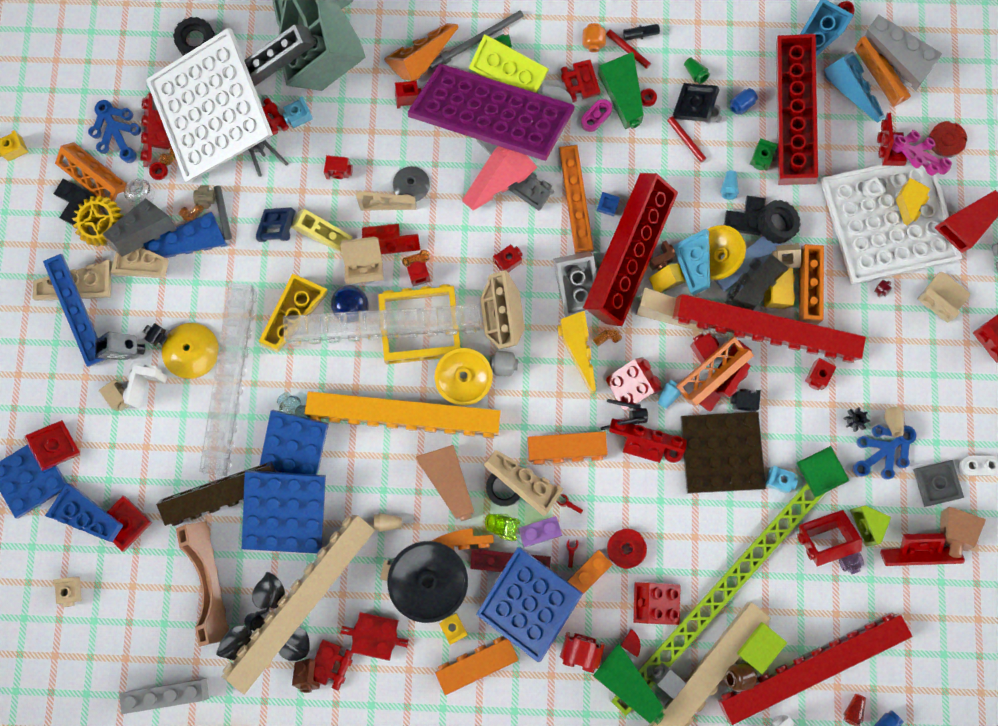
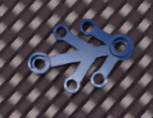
[88,100,141,163]
[853,425,916,480]

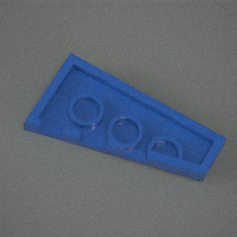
[144,212,228,258]
[45,483,123,542]

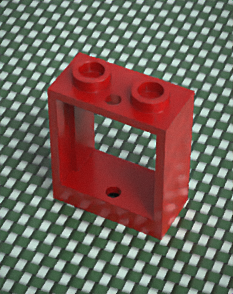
[797,510,862,567]

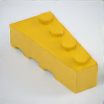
[259,273,328,353]

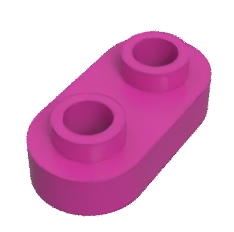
[581,99,612,132]

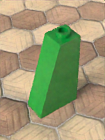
[598,52,644,129]
[593,644,665,726]

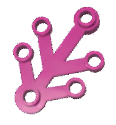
[892,130,952,176]

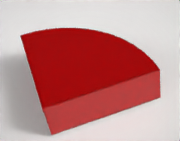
[621,629,641,657]

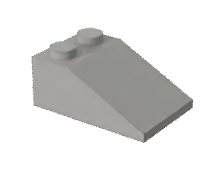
[553,251,597,317]

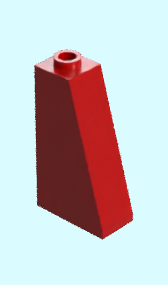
[934,190,998,253]

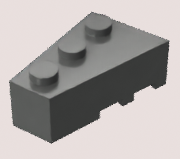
[103,198,177,257]

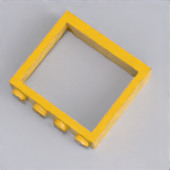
[378,284,461,365]

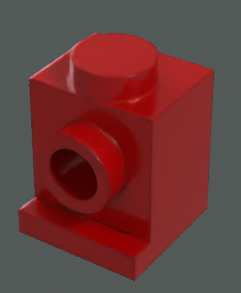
[395,81,421,109]
[324,155,353,180]
[493,244,523,273]
[407,261,431,287]

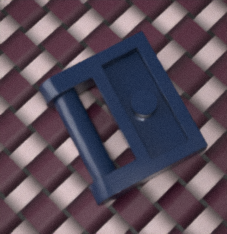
[256,207,296,242]

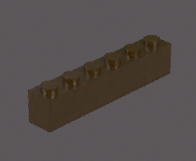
[156,461,276,526]

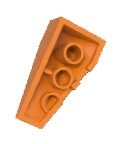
[384,23,459,81]

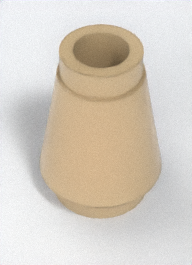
[884,407,904,437]
[373,513,402,532]

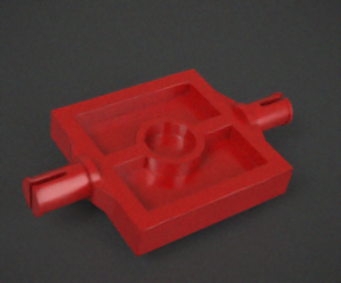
[340,612,409,661]

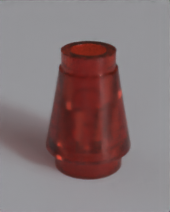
[843,694,866,726]

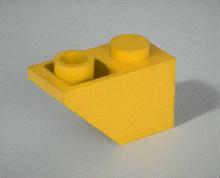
[896,178,931,226]
[764,268,795,309]

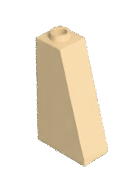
[636,288,704,332]

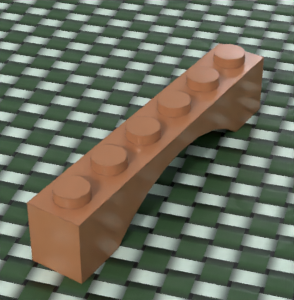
[176,521,230,647]

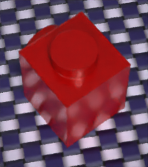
[690,333,719,363]
[805,358,836,390]

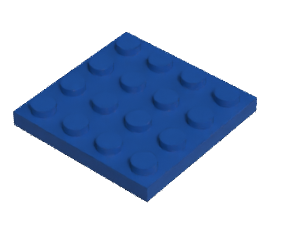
[241,470,326,554]
[476,547,584,662]

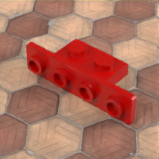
[140,92,170,167]
[362,224,420,255]
[699,340,752,412]
[609,418,687,463]
[880,533,965,566]

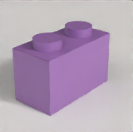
[518,516,562,548]

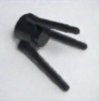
[600,399,648,430]

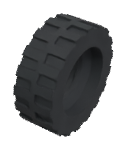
[173,17,215,56]
[757,200,801,244]

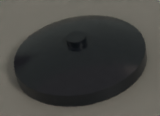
[387,541,468,623]

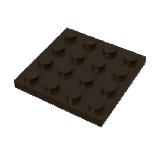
[680,412,766,494]

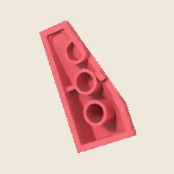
[462,146,537,211]

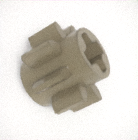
[193,185,215,209]

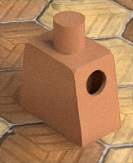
[940,506,986,558]

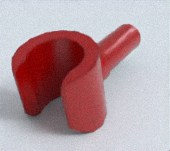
[557,494,583,514]
[566,539,579,568]

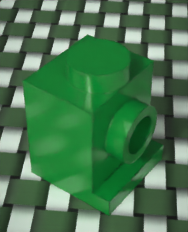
[749,138,778,171]

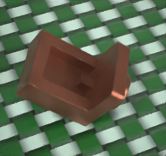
[649,241,675,271]
[292,658,320,693]

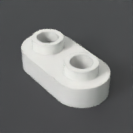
[959,456,998,476]

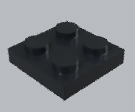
[673,83,720,122]

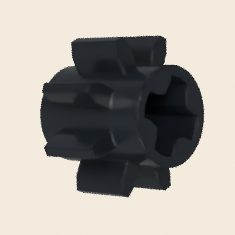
[142,323,168,347]
[843,407,870,432]

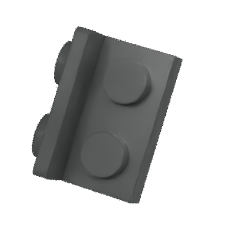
[509,172,555,211]

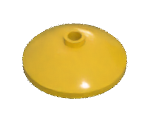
[707,225,746,280]
[162,323,219,379]
[434,348,493,406]

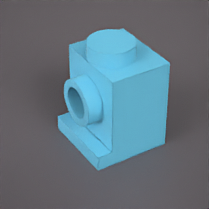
[282,97,313,128]
[765,466,798,493]

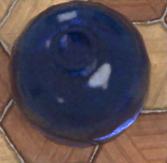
[331,285,369,324]

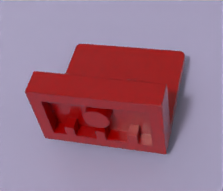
[877,113,907,166]
[633,582,681,625]

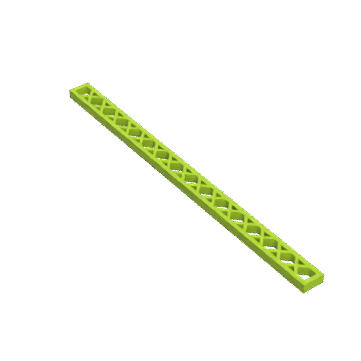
[611,482,825,716]

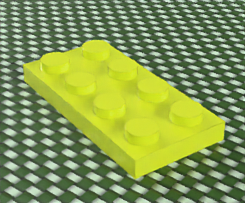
[469,34,549,93]

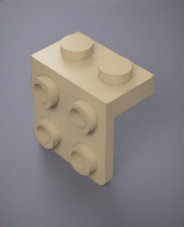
[340,237,384,284]
[917,272,970,323]

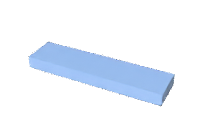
[714,236,782,292]

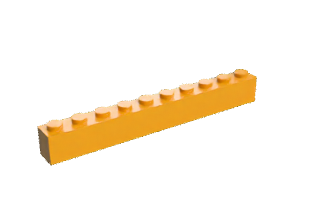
[305,391,501,439]

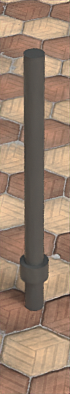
[429,10,524,69]

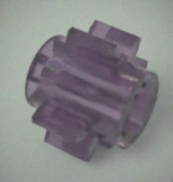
[839,552,864,575]

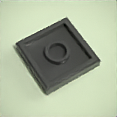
[913,460,964,507]

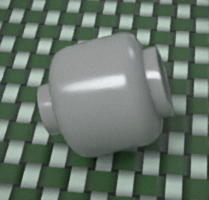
[490,351,518,376]

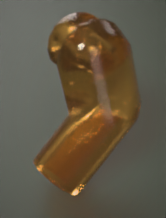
[159,144,176,166]
[178,203,204,221]
[402,250,430,267]
[593,330,622,347]

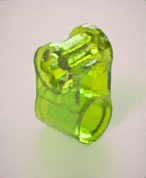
[485,514,520,541]

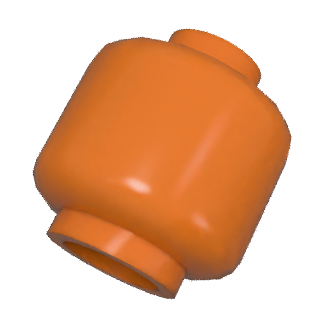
[582,23,606,52]

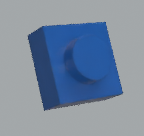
[596,192,620,217]

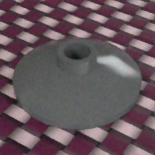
[393,166,430,201]

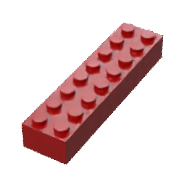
[776,34,818,185]
[583,173,678,327]

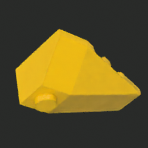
[557,311,596,394]

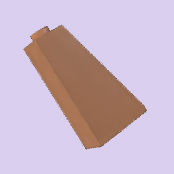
[416,445,475,521]

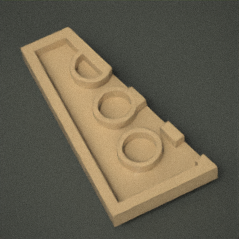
[32,260,112,301]
[484,450,563,516]

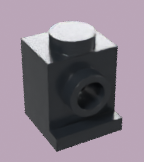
[730,389,761,412]

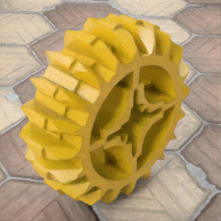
[72,196,124,247]

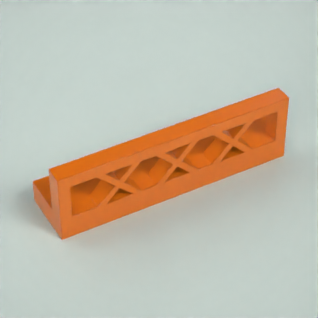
[854,36,911,107]
[55,142,128,202]
[676,337,754,406]

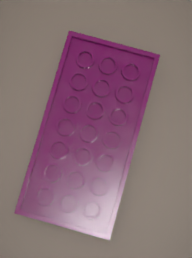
[408,63,575,161]

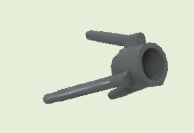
[248,139,288,177]

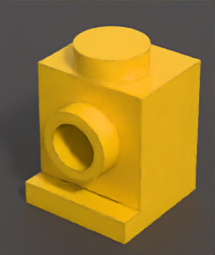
[0,130,29,161]
[439,613,468,645]

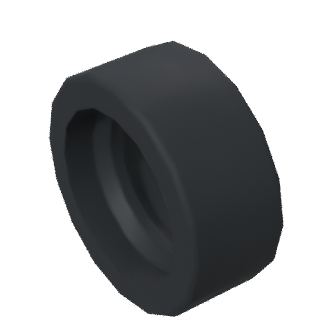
[486,473,520,506]

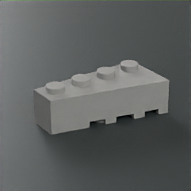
[865,14,942,91]

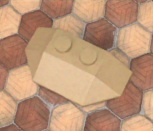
[480,270,525,349]

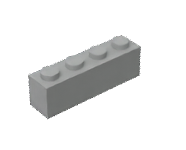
[119,679,209,714]

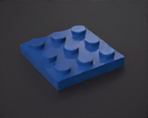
[259,410,329,475]
[0,444,67,519]

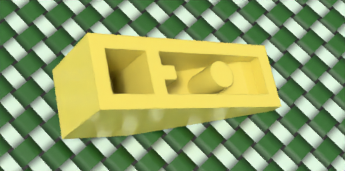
[291,209,353,253]

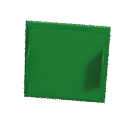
[796,446,850,498]

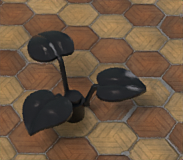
[216,572,310,661]

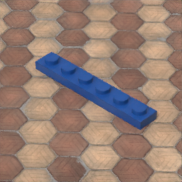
[43,254,107,367]

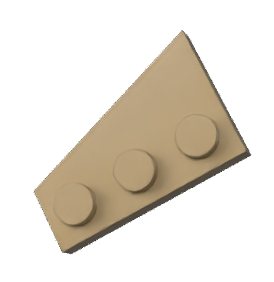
[356,191,416,211]
[111,248,169,278]

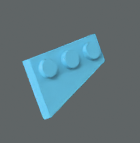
[673,229,710,296]

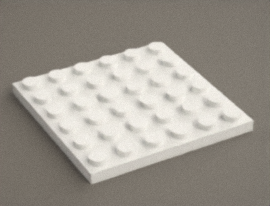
[146,28,273,182]
[820,159,963,285]

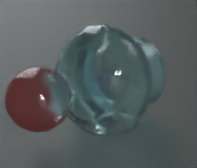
[277,392,307,417]

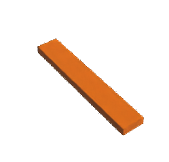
[559,145,594,254]

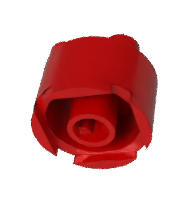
[560,632,605,673]

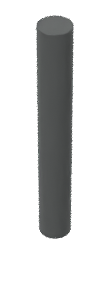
[213,186,232,240]

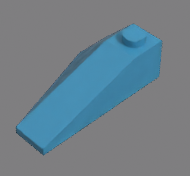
[800,0,854,56]
[824,51,885,123]

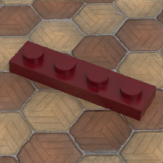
[470,549,551,572]

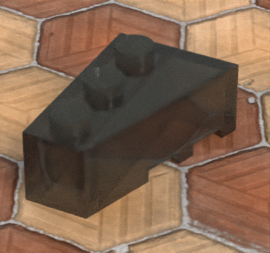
[725,254,789,310]

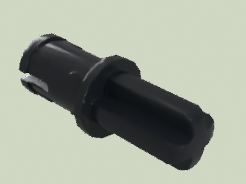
[623,24,660,41]

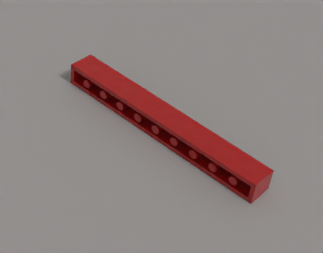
[672,294,866,363]
[717,612,913,725]

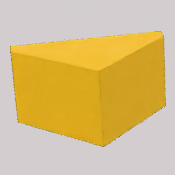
[649,263,686,293]

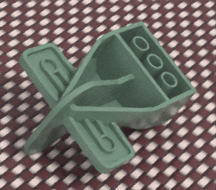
[273,0,366,91]

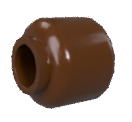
[725,663,757,692]

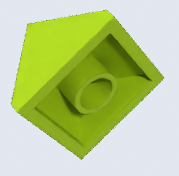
[850,505,891,546]
[737,622,787,675]

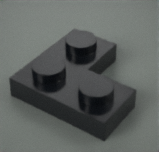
[53,179,97,226]
[724,196,766,236]

